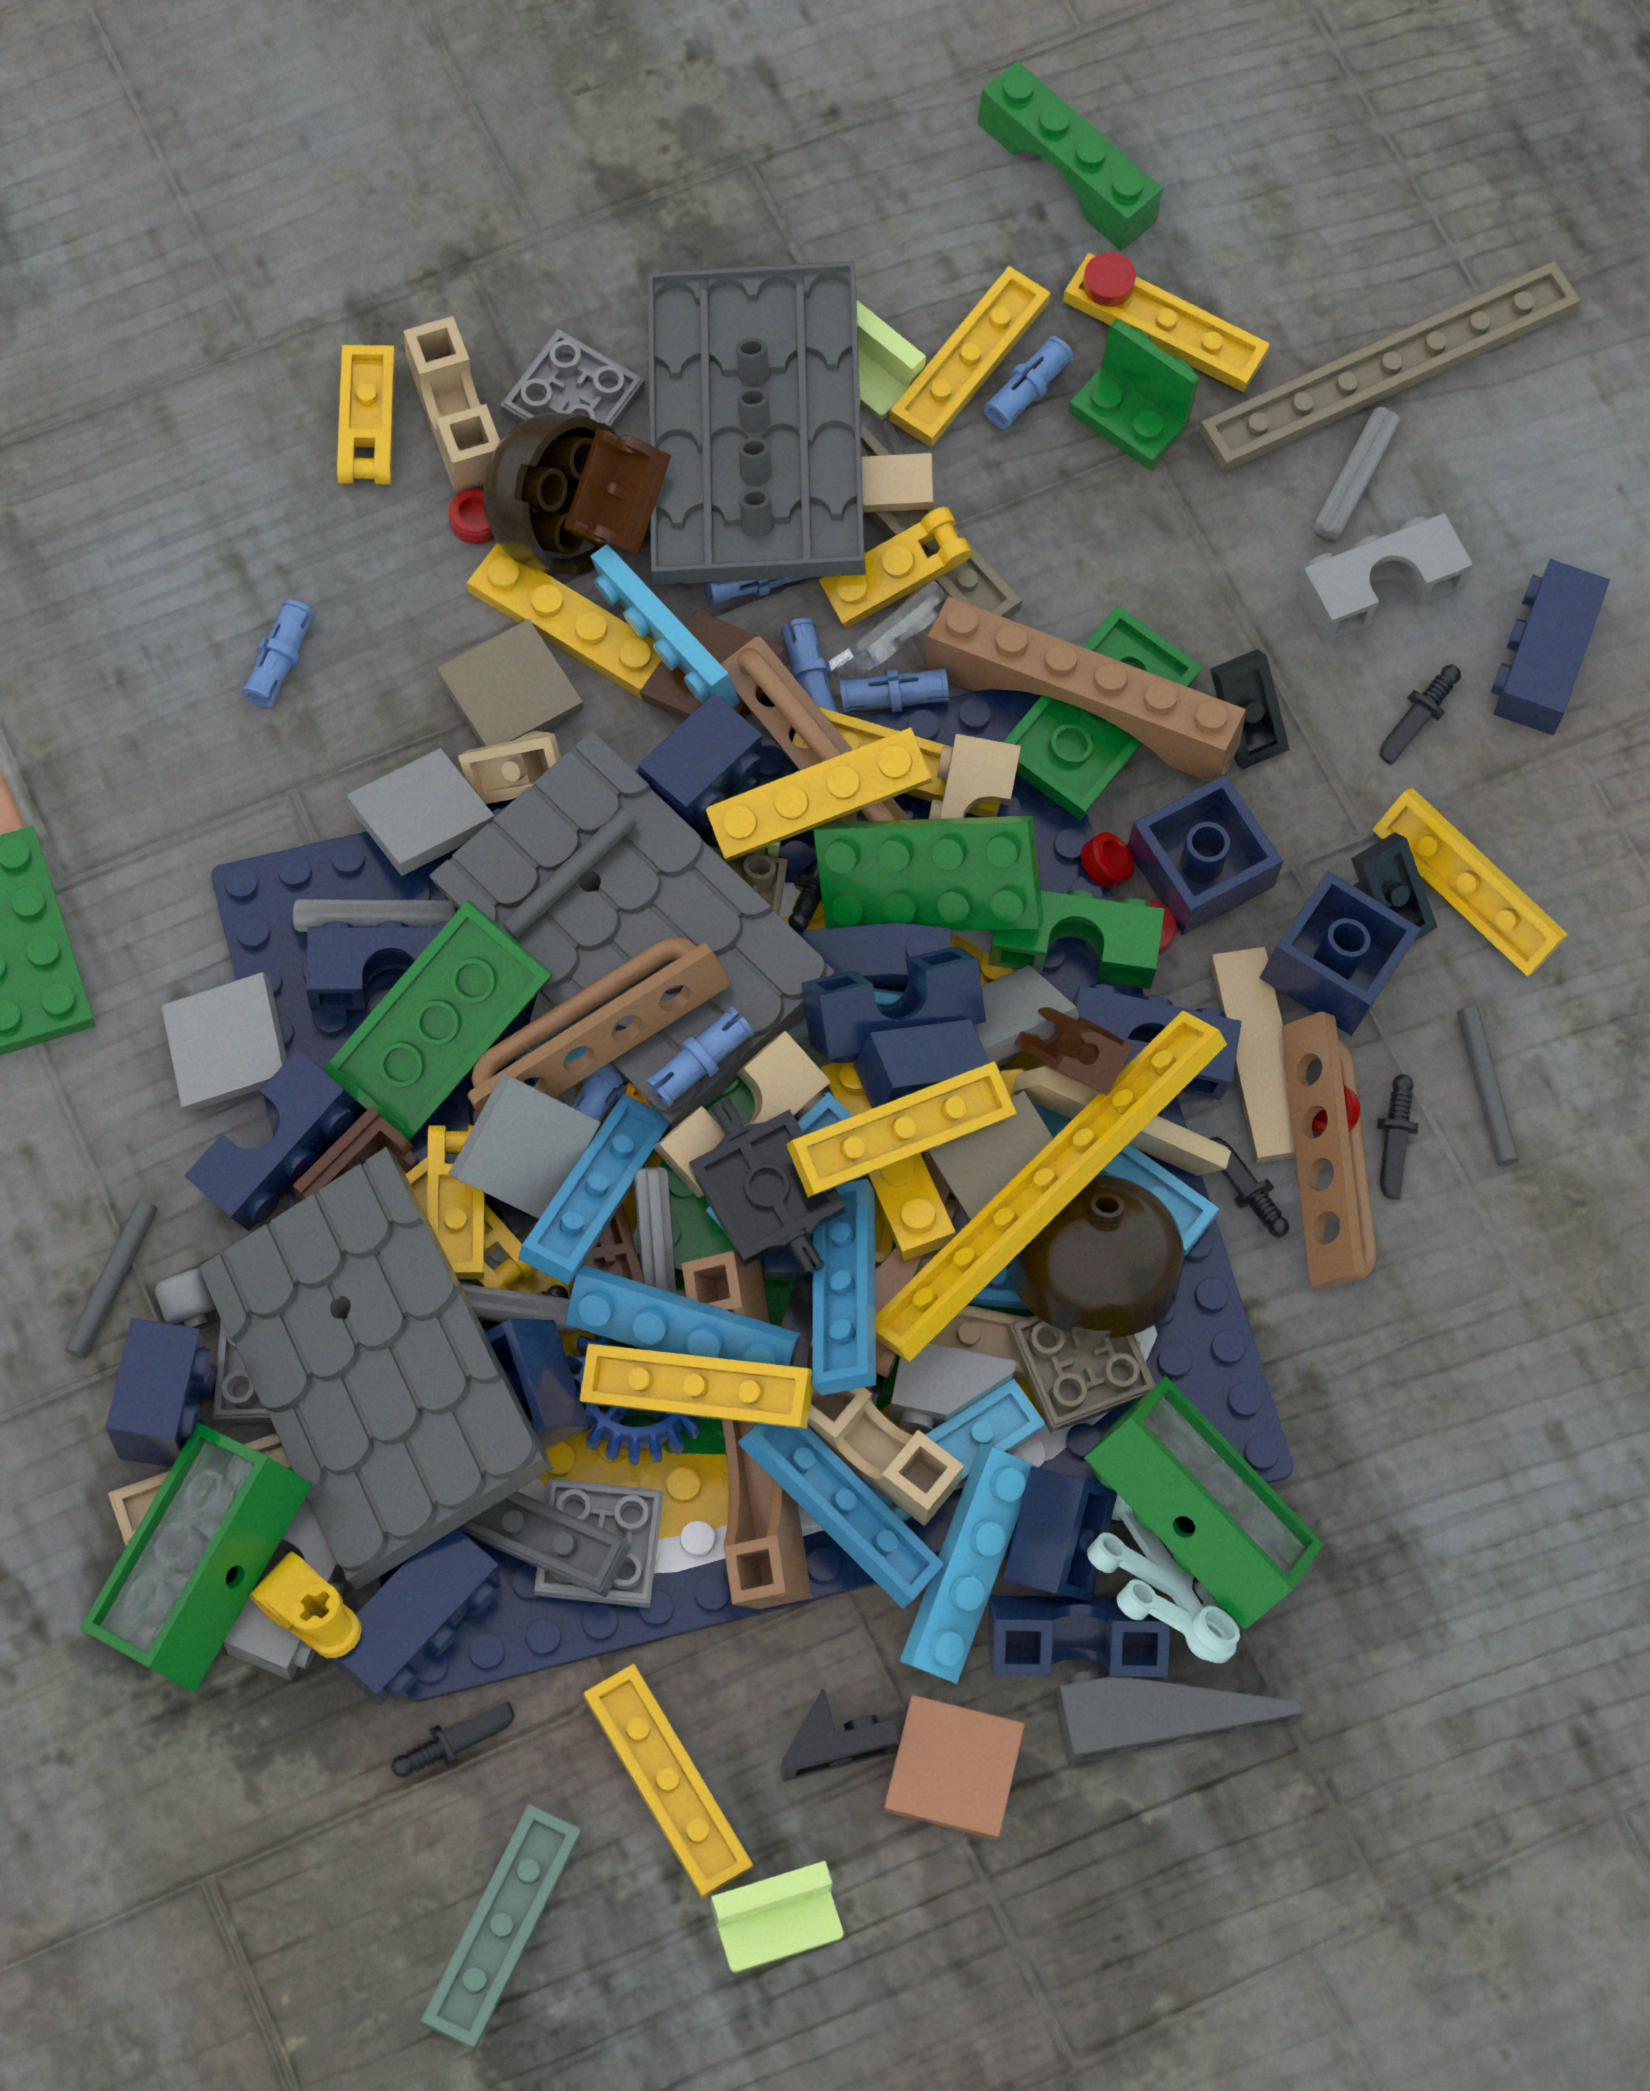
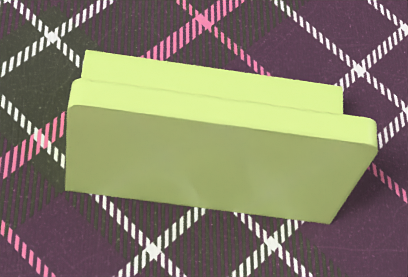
[857,300,926,420]
[710,1861,843,1973]

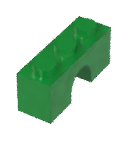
[988,887,1164,989]

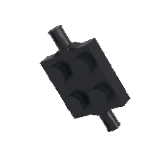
[689,1098,846,1276]

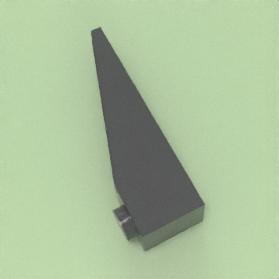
[1054,1670,1303,1765]

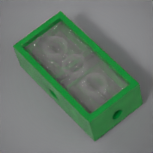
[1084,1376,1324,1630]
[80,1423,312,1692]

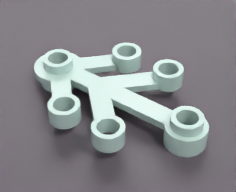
[1087,1483,1240,1663]

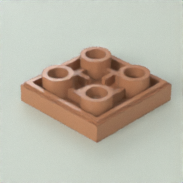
[883,1695,1025,1840]

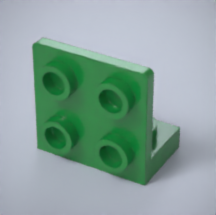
[1068,319,1199,470]

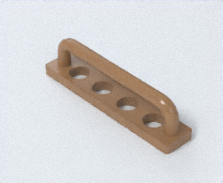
[720,636,910,822]
[467,937,731,1115]
[1282,1012,1376,1290]

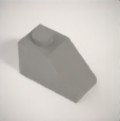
[888,1343,1016,1433]

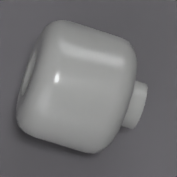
[155,1268,216,1328]

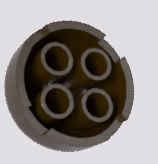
[483,413,617,576]
[1011,1174,1184,1338]

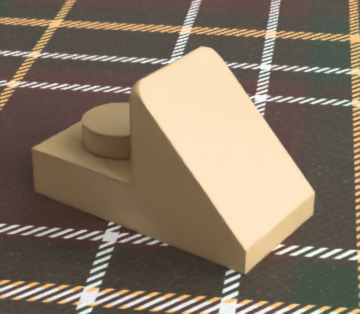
[458,730,561,804]

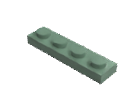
[421,1804,582,2050]

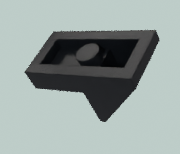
[1210,649,1290,769]
[1351,832,1437,941]
[780,1689,899,1782]

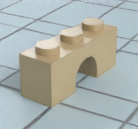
[403,316,500,493]
[929,734,1021,819]
[653,1030,831,1198]
[807,1386,964,1526]

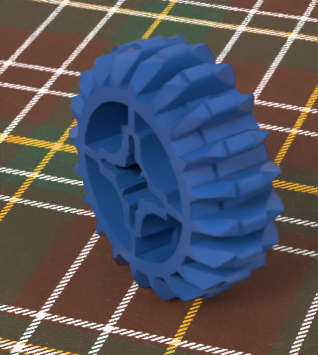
[567,1333,709,1466]

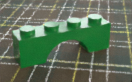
[978,61,1163,251]

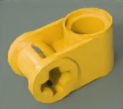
[249,1551,362,1658]

